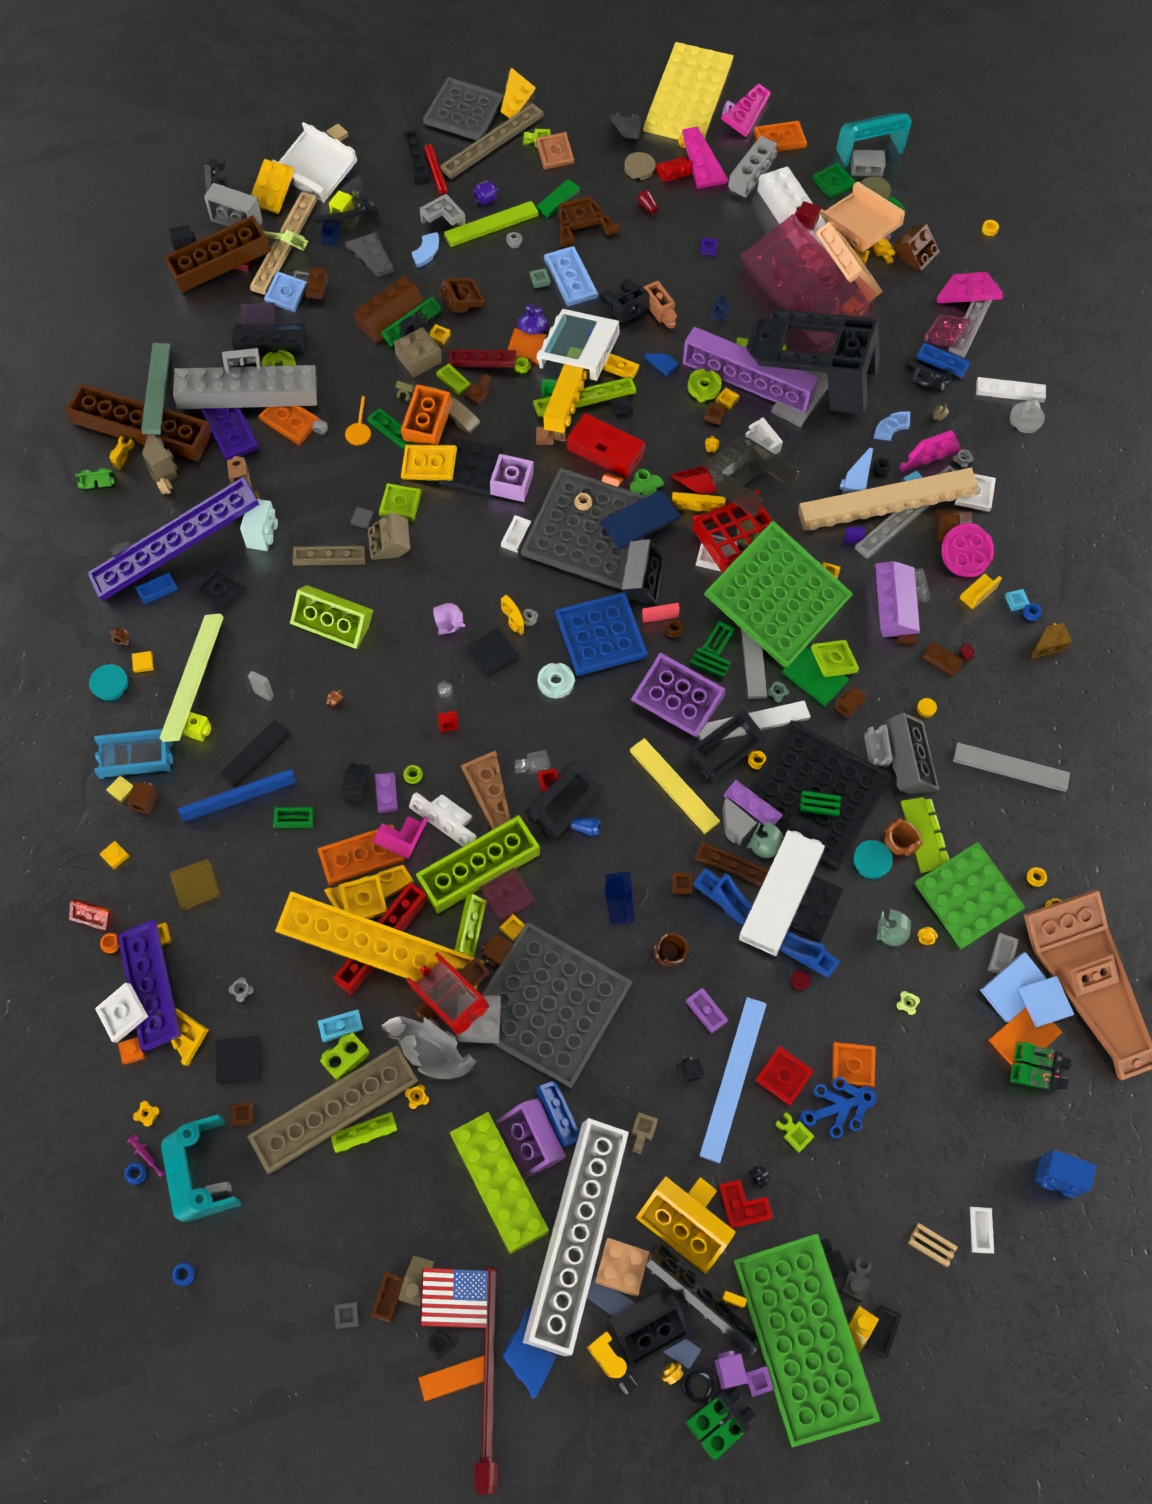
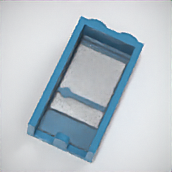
[94,729,173,779]

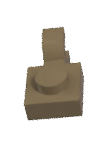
[631,1112,658,1155]

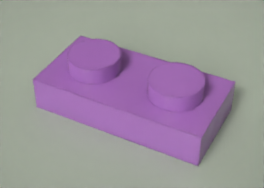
[375,772,398,813]
[686,988,728,1034]

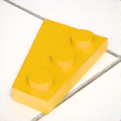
[501,68,536,119]

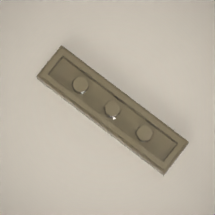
[292,546,366,566]

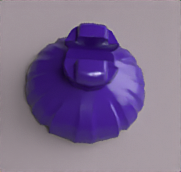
[517,304,548,334]

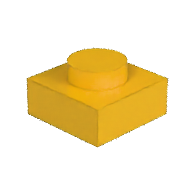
[100,841,129,869]

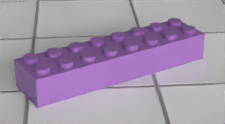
[682,327,819,413]

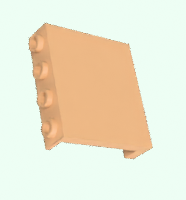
[820,182,905,252]
[816,222,883,302]

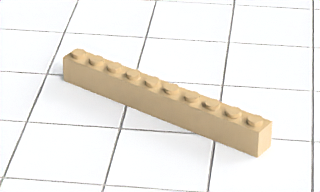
[798,468,978,531]

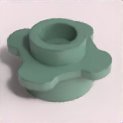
[767,682,789,702]

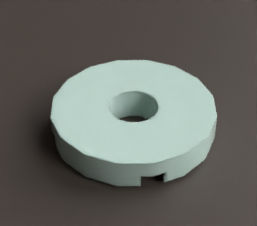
[537,663,575,699]

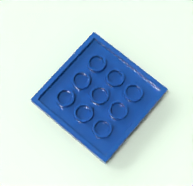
[555,592,648,676]

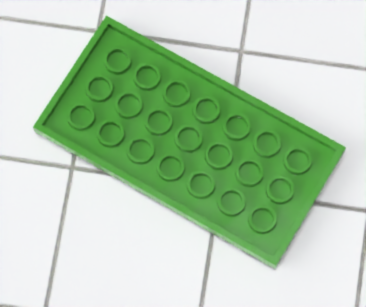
[734,1234,881,1447]

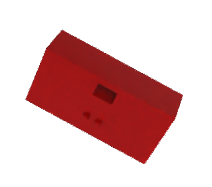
[567,413,645,479]

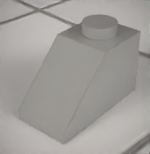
[722,798,757,846]

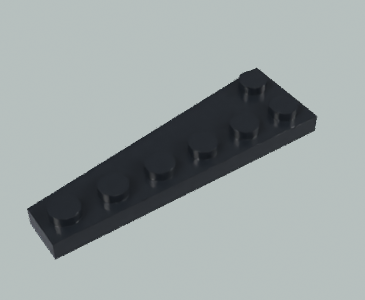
[646,1240,759,1355]

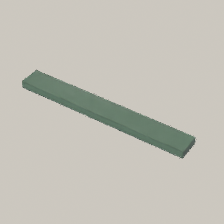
[141,343,171,435]

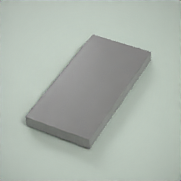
[771,370,828,427]

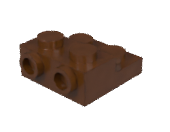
[439,278,485,313]

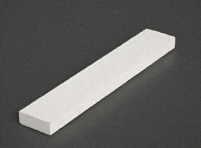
[698,700,810,741]

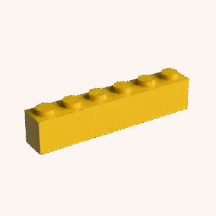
[543,348,588,433]

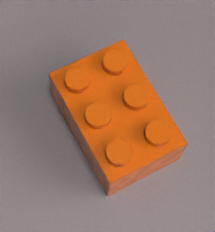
[401,384,452,445]

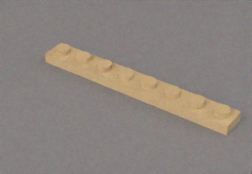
[250,192,317,295]

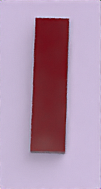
[448,349,517,367]

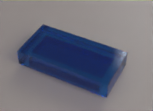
[321,221,340,245]

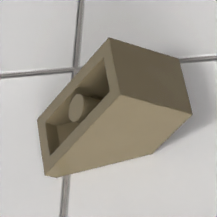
[398,1255,435,1307]

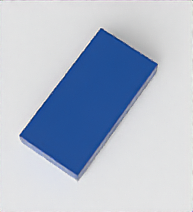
[136,573,178,605]

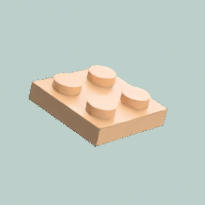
[595,1238,649,1297]

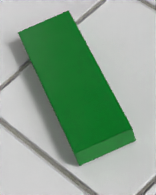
[537,179,580,218]

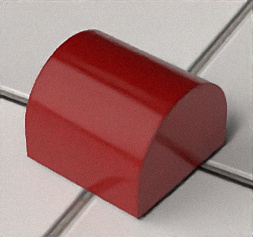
[437,710,459,732]
[538,768,558,792]

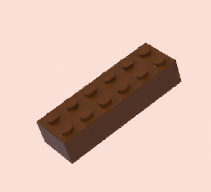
[163,215,271,292]

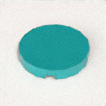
[89,664,129,701]
[853,840,893,879]

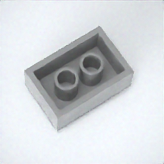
[204,183,263,226]

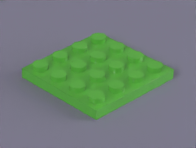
[914,842,1025,949]

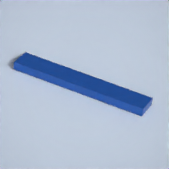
[178,769,297,822]

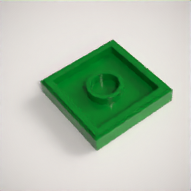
[812,163,856,199]

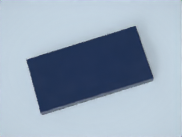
[601,490,680,550]

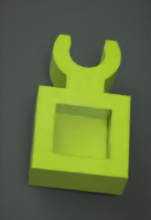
[775,1113,815,1153]

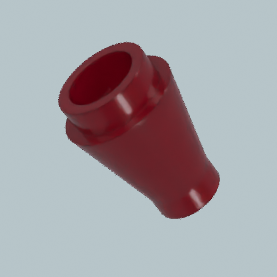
[637,190,659,215]

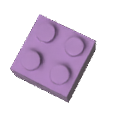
[490,454,534,502]

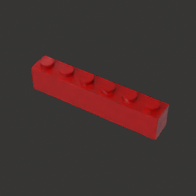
[333,882,428,996]

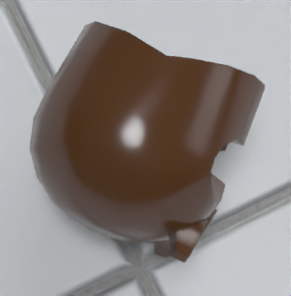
[653,933,688,967]

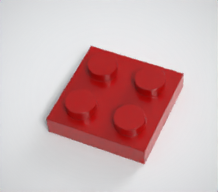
[755,1046,814,1106]

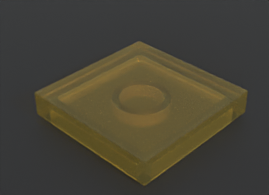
[170,859,221,910]

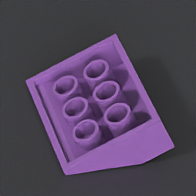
[631,653,725,737]

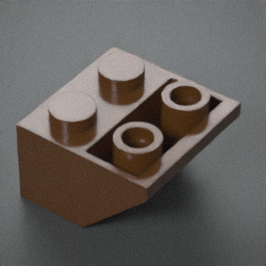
[894,224,940,271]

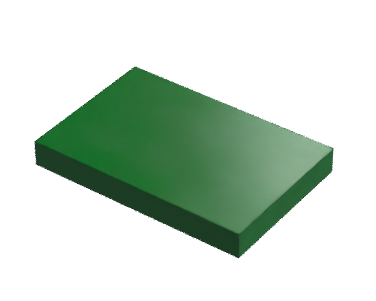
[782,647,849,707]

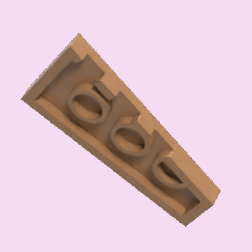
[461,750,510,830]

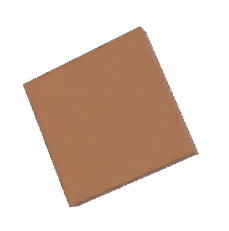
[536,132,574,170]

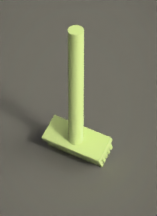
[263,229,308,251]

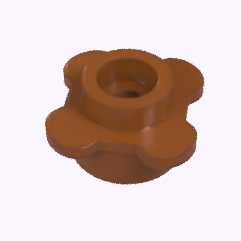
[326,689,344,707]

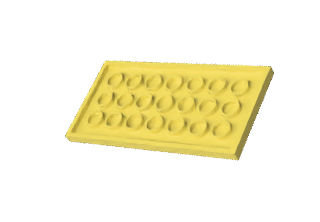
[643,42,734,139]

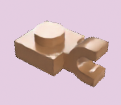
[536,427,566,445]

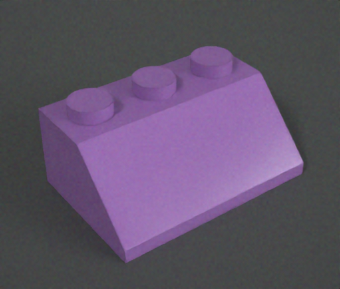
[495,1098,566,1180]

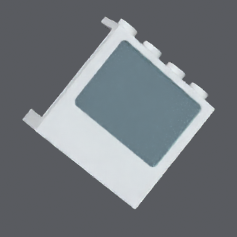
[537,309,620,381]

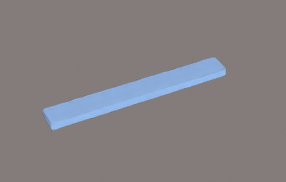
[699,997,767,1164]

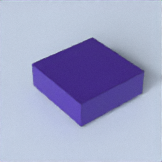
[700,237,718,256]
[844,527,865,543]

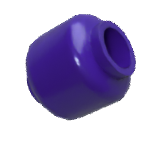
[473,180,498,205]

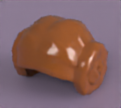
[884,817,923,856]

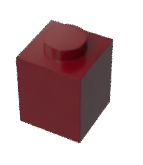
[794,201,822,230]

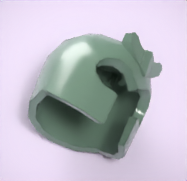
[747,822,785,858]
[876,909,911,946]

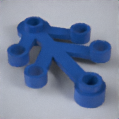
[798,1077,877,1139]

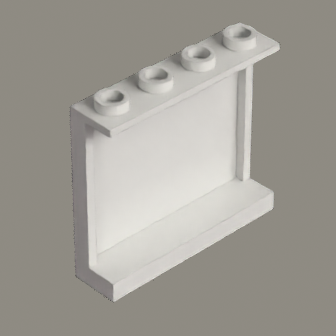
[272,122,357,203]

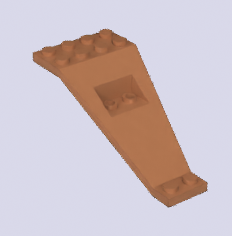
[1024,889,1152,1080]

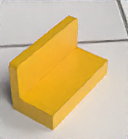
[960,574,1002,609]

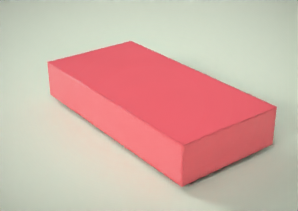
[641,603,680,623]

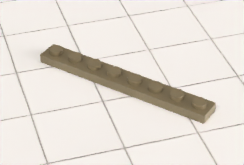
[440,103,543,179]

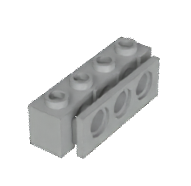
[728,136,778,197]

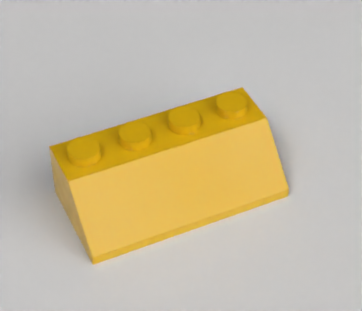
[636,1176,736,1274]

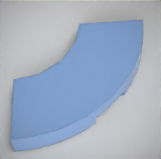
[412,232,439,268]
[873,411,911,441]

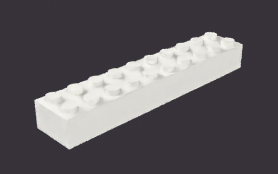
[523,1118,629,1356]

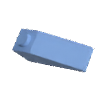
[840,448,873,495]

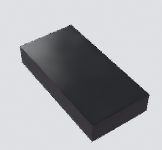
[865,1305,902,1358]

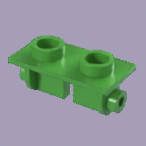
[75,468,115,490]

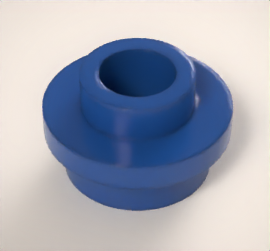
[1023,603,1042,621]
[124,1162,147,1185]
[172,1263,195,1286]

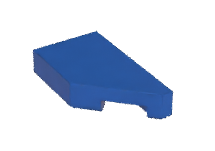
[644,353,679,376]

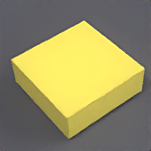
[106,776,133,803]

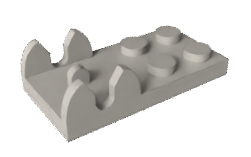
[222,348,261,373]

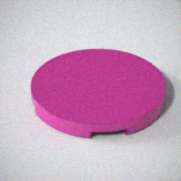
[942,523,994,578]

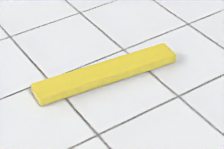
[630,738,720,834]

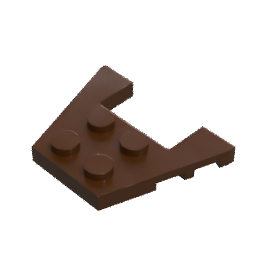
[559,196,620,247]

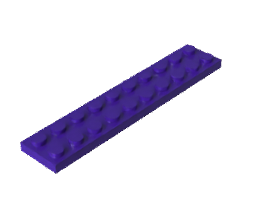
[87,477,259,601]

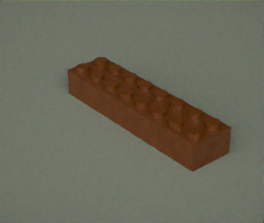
[65,383,213,462]

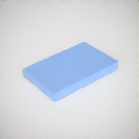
[980,952,1046,1023]

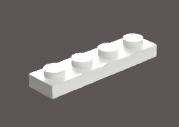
[976,377,1046,403]

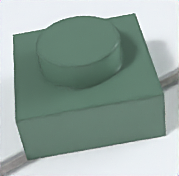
[530,268,550,289]

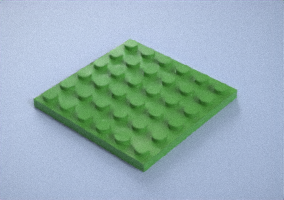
[704,521,853,668]

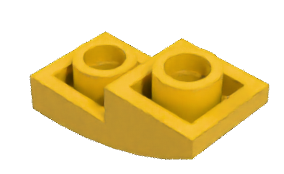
[501,595,524,635]

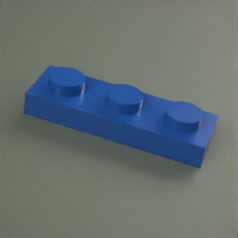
[916,342,970,378]
[536,1081,579,1148]

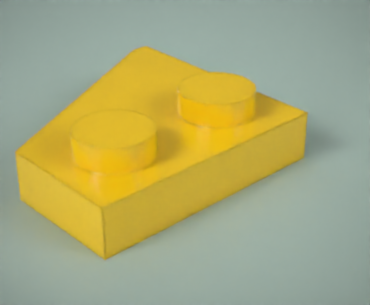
[171,1009,209,1065]

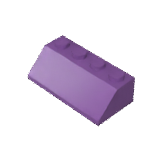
[876,561,920,638]

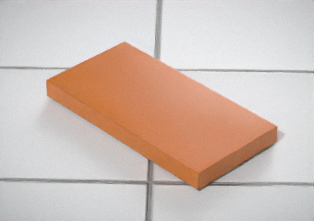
[317,824,405,886]

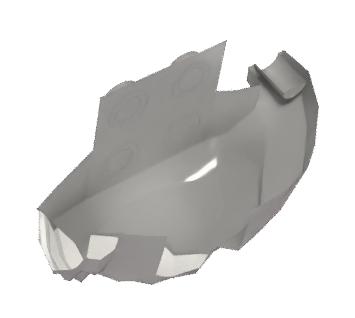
[381,1016,479,1080]

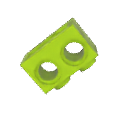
[320,1032,371,1081]

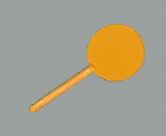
[345,396,371,445]

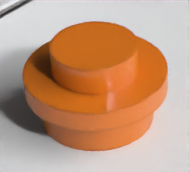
[100,933,120,954]

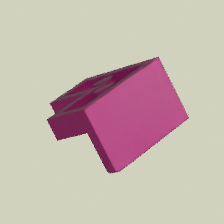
[373,816,428,859]

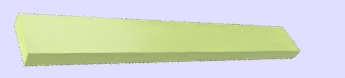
[160,614,224,742]

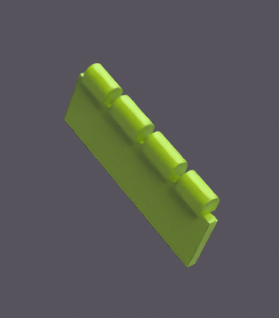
[900,797,950,874]

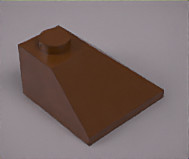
[936,508,973,541]

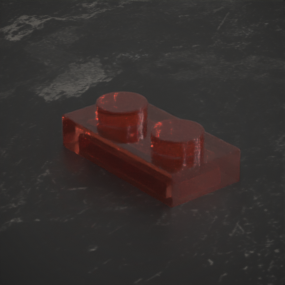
[68,899,112,931]

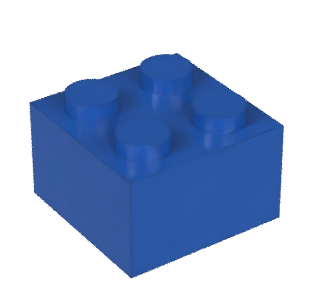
[1035,1150,1096,1198]

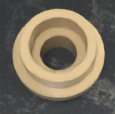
[157,477,172,495]
[574,493,592,511]

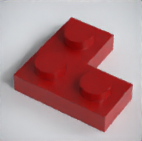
[719,1180,773,1229]

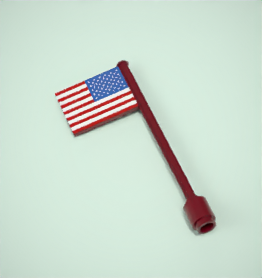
[420,1267,498,1494]

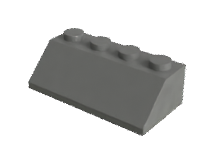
[884,713,939,794]

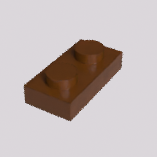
[305,267,328,299]
[922,641,964,677]

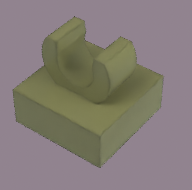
[395,381,415,401]

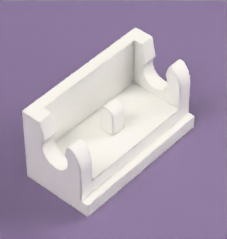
[745,417,783,460]

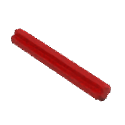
[424,144,447,195]

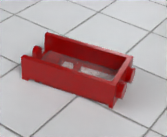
[406,952,489,1036]

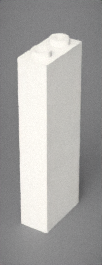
[739,830,825,956]

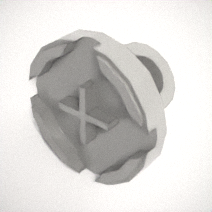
[1009,400,1045,433]

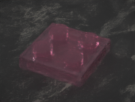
[924,314,971,348]
[480,868,535,922]

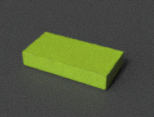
[436,364,471,397]

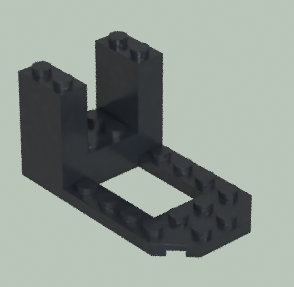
[746,309,880,415]

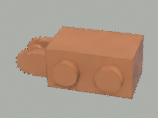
[644,281,677,329]

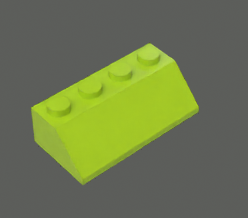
[290,585,373,649]

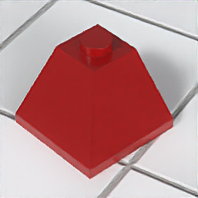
[671,466,718,496]

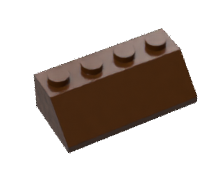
[354,276,425,344]

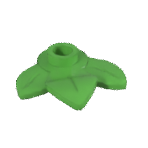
[630,469,664,497]

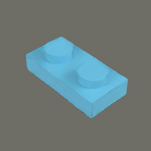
[318,1010,364,1043]

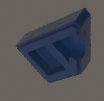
[709,292,731,323]

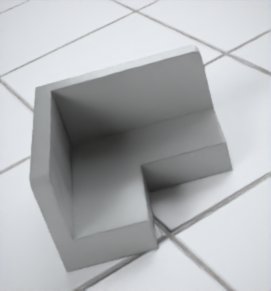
[420,194,465,226]

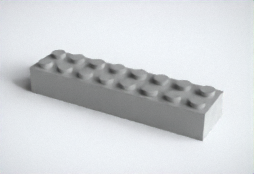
[173,365,317,409]

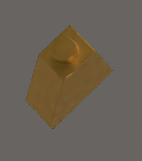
[1031,623,1072,658]

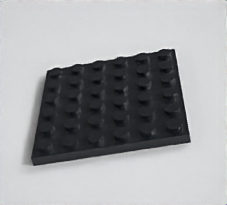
[749,720,893,870]

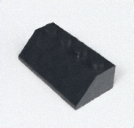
[232,324,305,355]

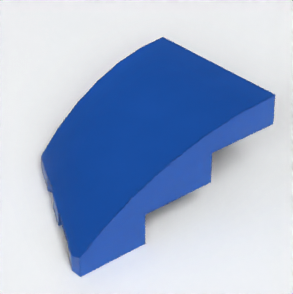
[502,1308,557,1398]

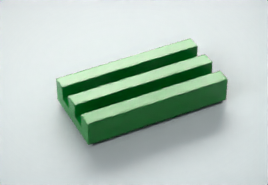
[702,620,735,656]
[689,647,731,679]
[800,791,841,817]
[273,807,314,828]

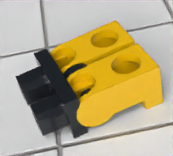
[587,1331,638,1395]

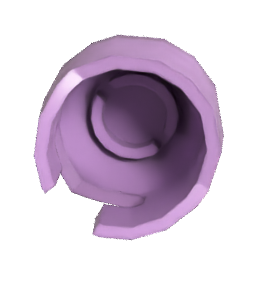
[433,603,465,635]

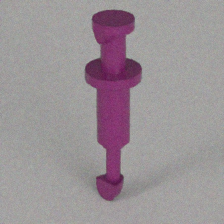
[127,1134,166,1177]

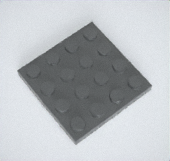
[423,77,504,140]

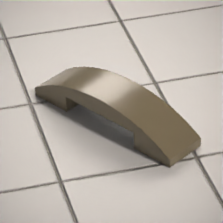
[427,386,480,434]

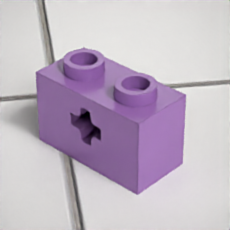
[714,1350,748,1389]

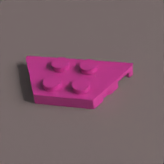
[937,272,1003,303]
[899,430,961,472]

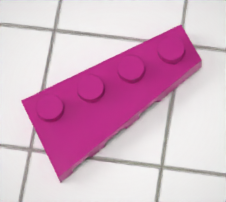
[721,84,771,137]
[682,127,728,189]

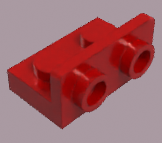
[655,156,693,182]

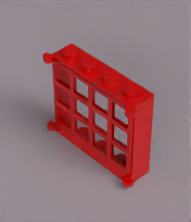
[692,490,790,573]

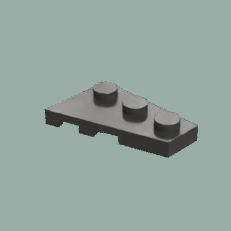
[345,233,394,277]

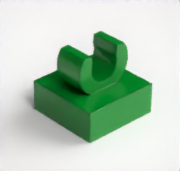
[542,378,558,398]

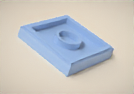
[264,271,307,313]
[1019,976,1074,1028]

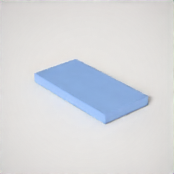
[544,246,598,307]

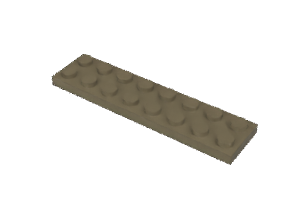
[247,1046,419,1175]

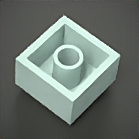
[240,499,278,551]

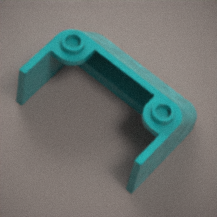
[836,113,912,167]
[161,1115,242,1222]

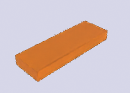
[419,1356,484,1401]

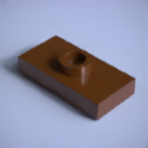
[370,1271,405,1323]

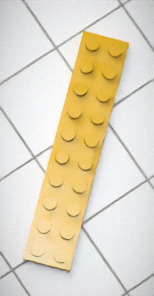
[275,891,484,995]

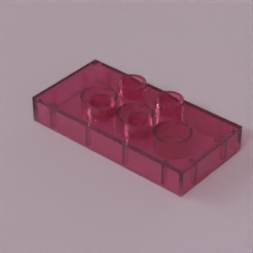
[740,214,874,354]

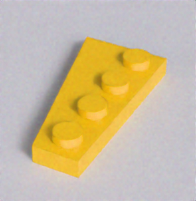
[324,865,414,911]

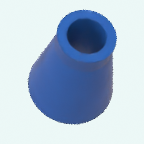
[571,817,601,837]

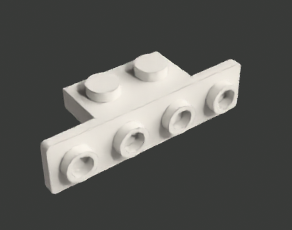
[409,792,477,847]

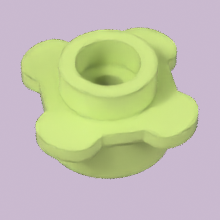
[896,991,920,1015]

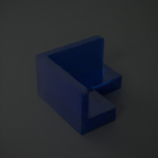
[604,871,635,925]

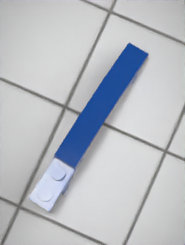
[693,868,840,978]

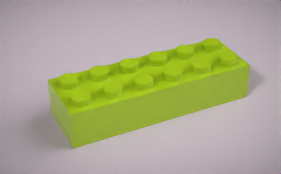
[416,815,540,914]
[450,1112,549,1255]

